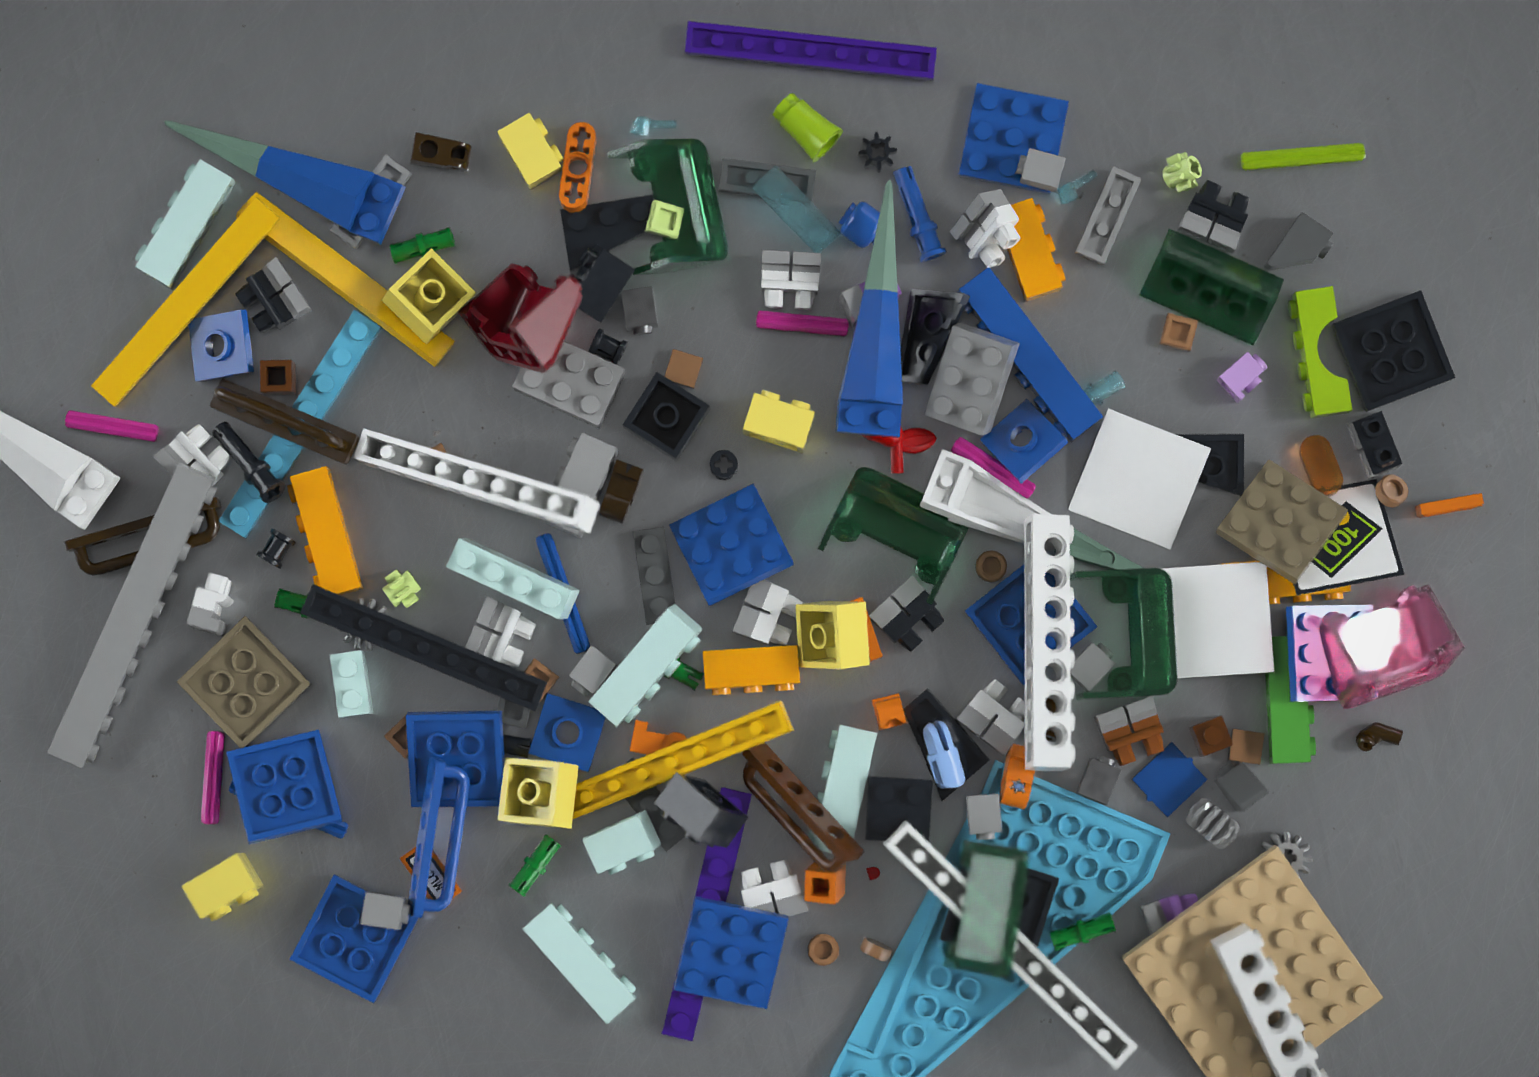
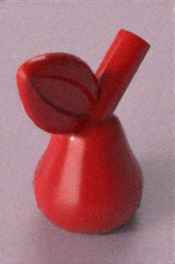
[862,427,937,474]

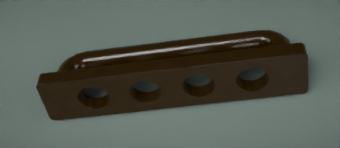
[210,379,359,465]
[64,497,222,576]

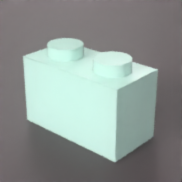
[330,650,374,719]
[582,810,661,875]

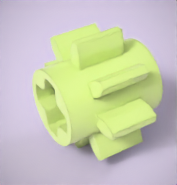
[1162,152,1202,192]
[382,569,421,608]

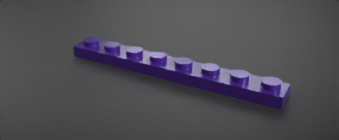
[685,21,937,81]
[662,787,752,1041]

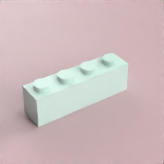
[135,159,236,289]
[446,538,580,619]
[588,604,703,727]
[808,725,877,853]
[523,903,637,1024]

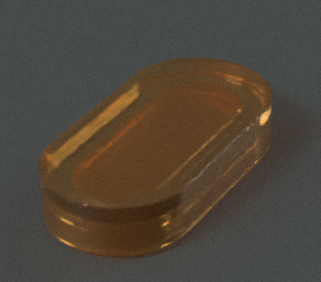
[1299,435,1343,497]

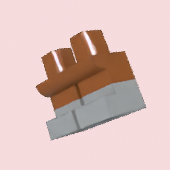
[1094,696,1164,766]

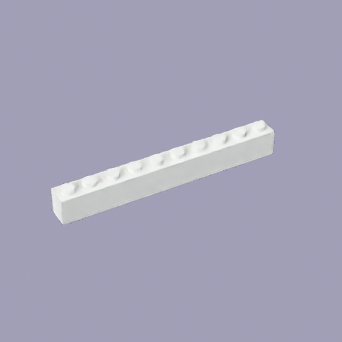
[883,820,1138,1069]

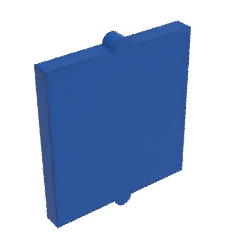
[1131,742,1208,817]

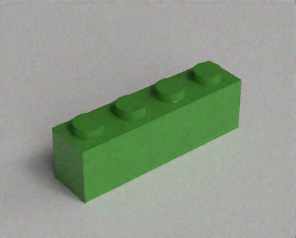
[1265,636,1316,764]

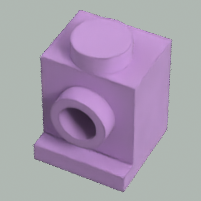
[1216,352,1267,403]

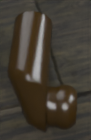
[1356,722,1403,752]

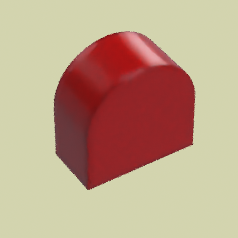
[866,866,880,880]

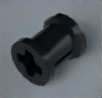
[588,328,628,365]
[710,450,738,480]
[256,528,296,569]

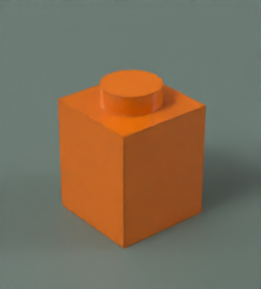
[804,862,846,904]

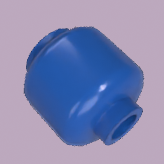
[838,201,880,248]

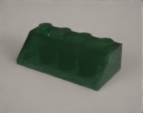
[1139,228,1284,346]

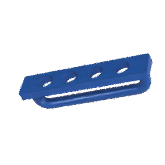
[408,756,470,918]

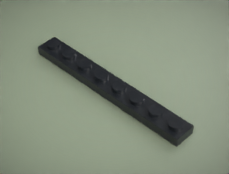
[300,584,548,712]

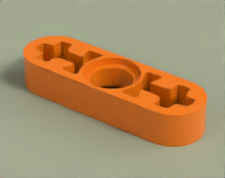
[559,122,597,213]

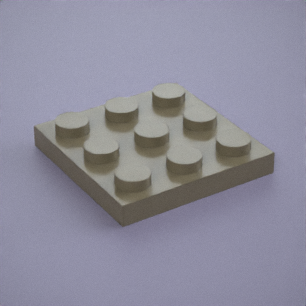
[1216,459,1348,584]
[177,616,312,748]

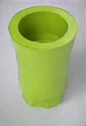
[772,93,843,162]

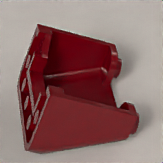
[458,263,582,373]

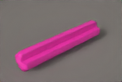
[756,310,849,336]
[65,410,159,442]
[951,437,1036,499]
[201,731,225,825]

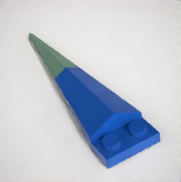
[164,121,406,245]
[835,180,903,438]

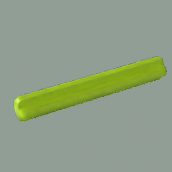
[1241,143,1365,170]

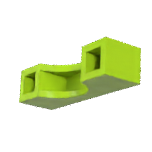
[1288,286,1352,419]

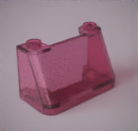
[1318,584,1465,709]

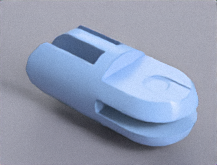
[923,720,965,789]

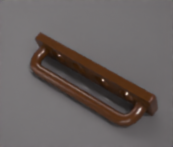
[742,742,864,872]

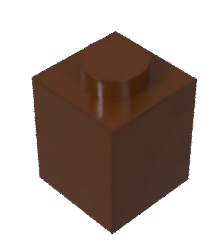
[260,360,296,396]
[1189,715,1233,757]

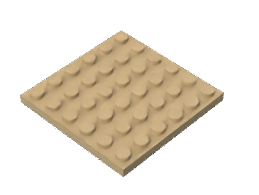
[1121,845,1383,1077]

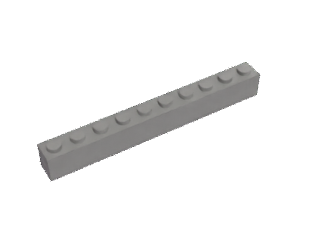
[47,463,217,768]

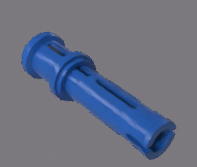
[893,166,947,262]

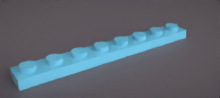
[219,310,382,538]

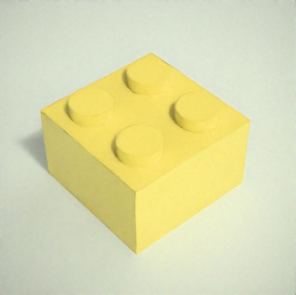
[382,248,476,345]
[743,390,815,453]
[795,601,870,669]
[498,757,578,829]
[182,853,264,921]

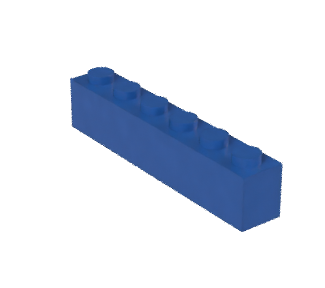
[958,268,1103,442]

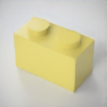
[497,112,564,190]

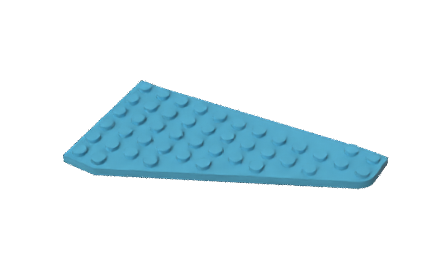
[829,760,1171,1077]

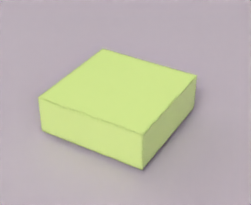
[645,200,684,240]

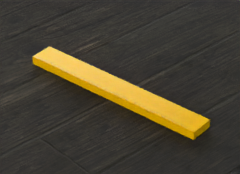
[236,192,455,367]
[91,197,281,407]
[572,701,793,820]

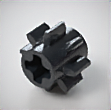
[858,132,897,173]

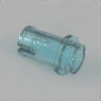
[1083,370,1126,406]

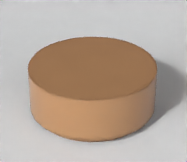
[1375,474,1409,507]
[975,550,1007,582]
[807,934,839,966]
[860,937,893,962]

